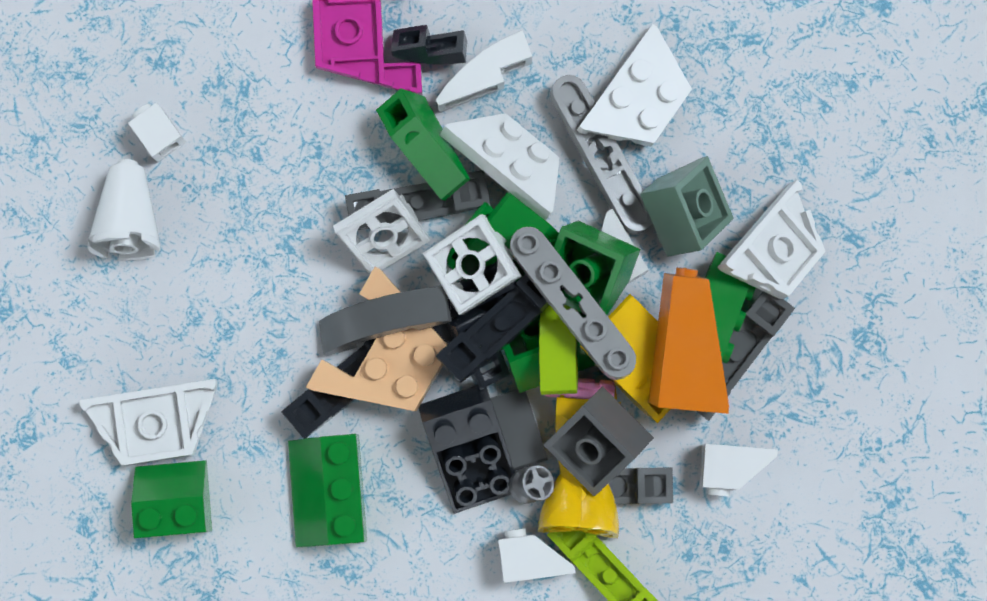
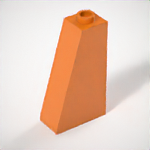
[649,267,729,414]

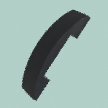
[436,274,565,383]
[281,338,376,439]

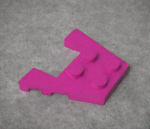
[312,0,423,95]

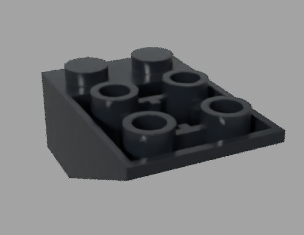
[418,386,515,514]

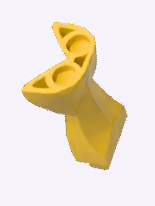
[538,386,621,539]

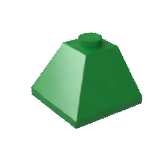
[466,192,559,282]

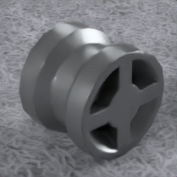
[509,465,554,504]

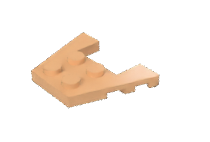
[306,267,448,411]

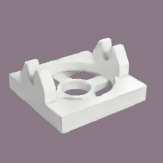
[333,189,431,275]
[422,214,521,315]

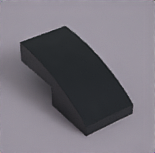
[391,25,467,65]

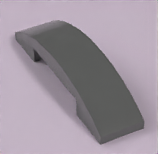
[345,170,490,230]
[319,286,451,356]
[696,291,795,421]

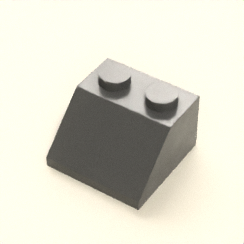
[544,386,654,496]

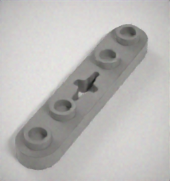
[550,75,652,234]
[510,227,636,380]

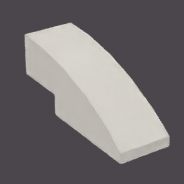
[436,30,533,112]

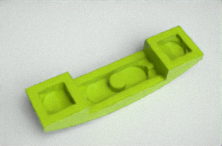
[539,305,578,395]
[547,531,658,601]

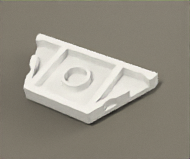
[577,24,692,147]
[440,113,560,221]
[718,179,825,299]
[79,379,218,466]

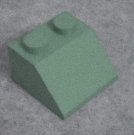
[640,156,734,257]

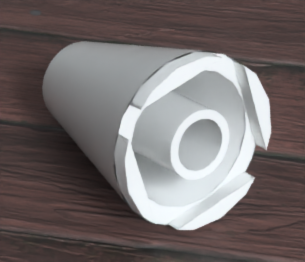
[88,159,160,261]

